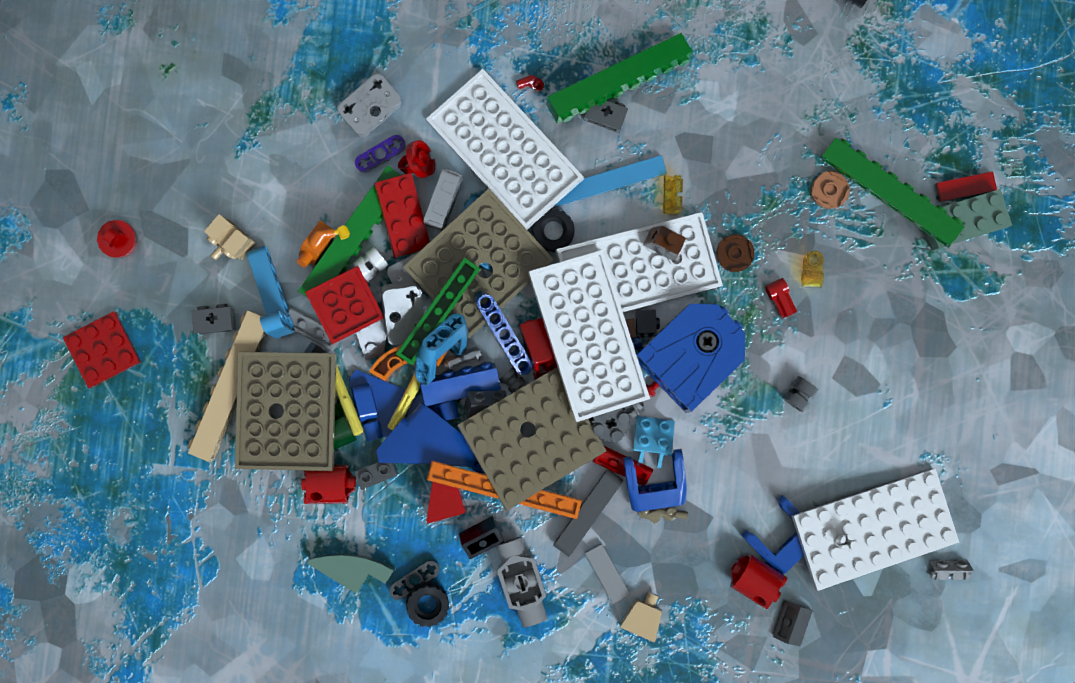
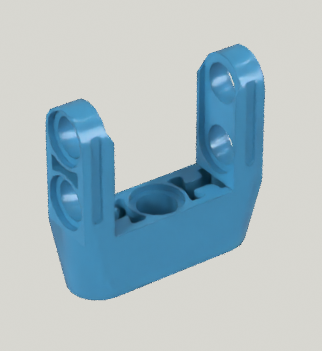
[415,314,468,386]

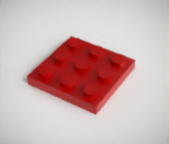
[305,266,384,344]
[63,311,141,388]

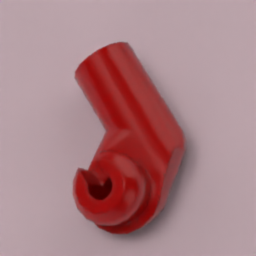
[516,75,544,91]

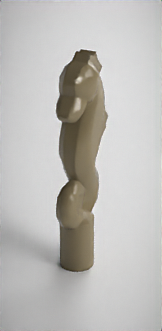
[638,507,688,524]

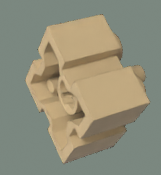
[204,214,257,260]

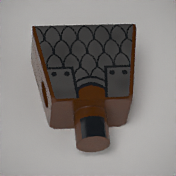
[643,226,686,262]

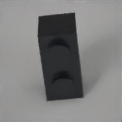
[459,516,504,559]

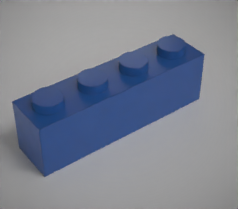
[420,362,501,406]

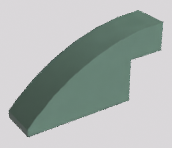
[307,553,395,594]

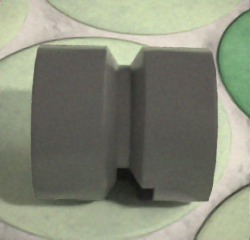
[782,376,819,412]

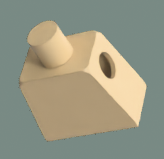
[619,592,662,642]

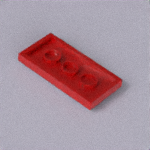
[374,173,430,258]

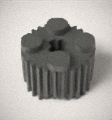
[589,407,630,442]

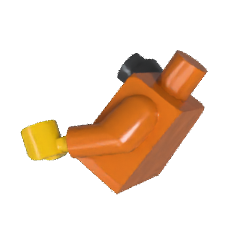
[296,220,350,269]

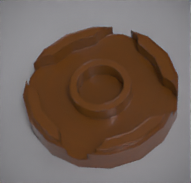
[716,234,754,272]

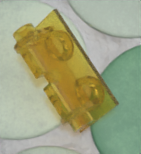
[663,175,683,215]

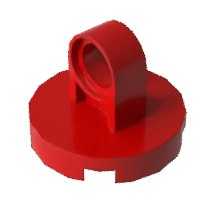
[398,140,435,178]
[97,220,137,258]

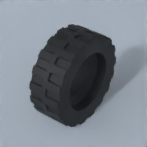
[533,209,575,252]
[406,581,449,627]

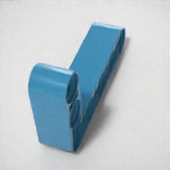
[247,245,295,339]

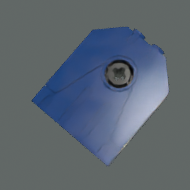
[636,304,745,413]

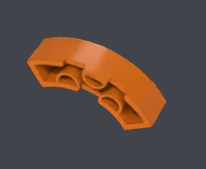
[369,345,448,381]

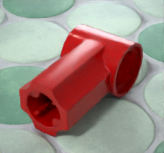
[765,278,797,319]

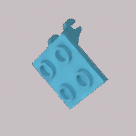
[633,416,675,468]

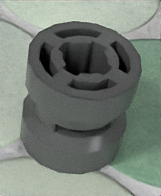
[499,367,525,393]

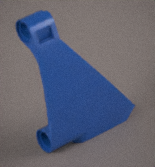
[349,369,460,442]
[376,403,484,474]

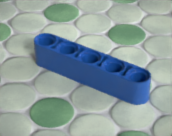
[473,291,532,375]

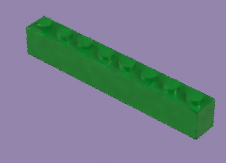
[546,33,693,124]
[822,138,964,249]
[297,165,400,299]

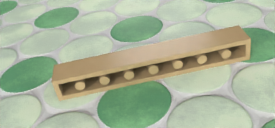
[188,310,266,462]

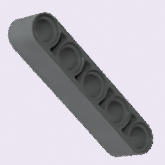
[553,469,623,557]

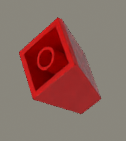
[520,317,557,379]
[426,466,467,524]

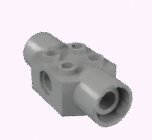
[496,537,548,627]

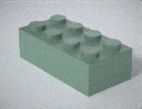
[927,189,1012,251]

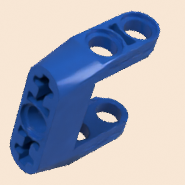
[623,449,687,512]
[741,495,804,575]

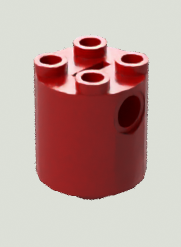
[301,465,356,504]
[730,554,788,609]

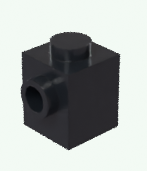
[635,309,660,338]

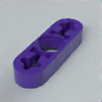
[355,135,406,173]

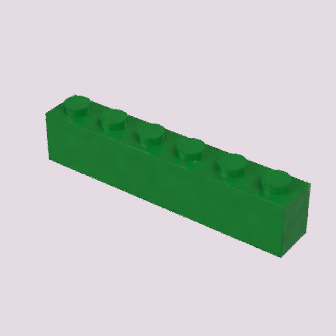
[396,257,480,365]

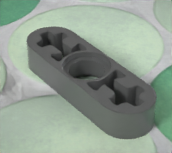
[390,560,440,600]

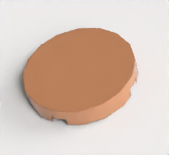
[811,171,850,209]

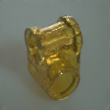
[801,251,824,288]

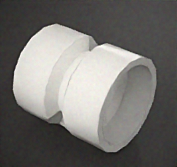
[352,246,389,282]

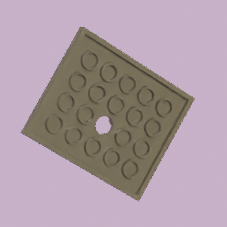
[403,188,554,338]
[235,352,336,471]
[457,367,606,511]

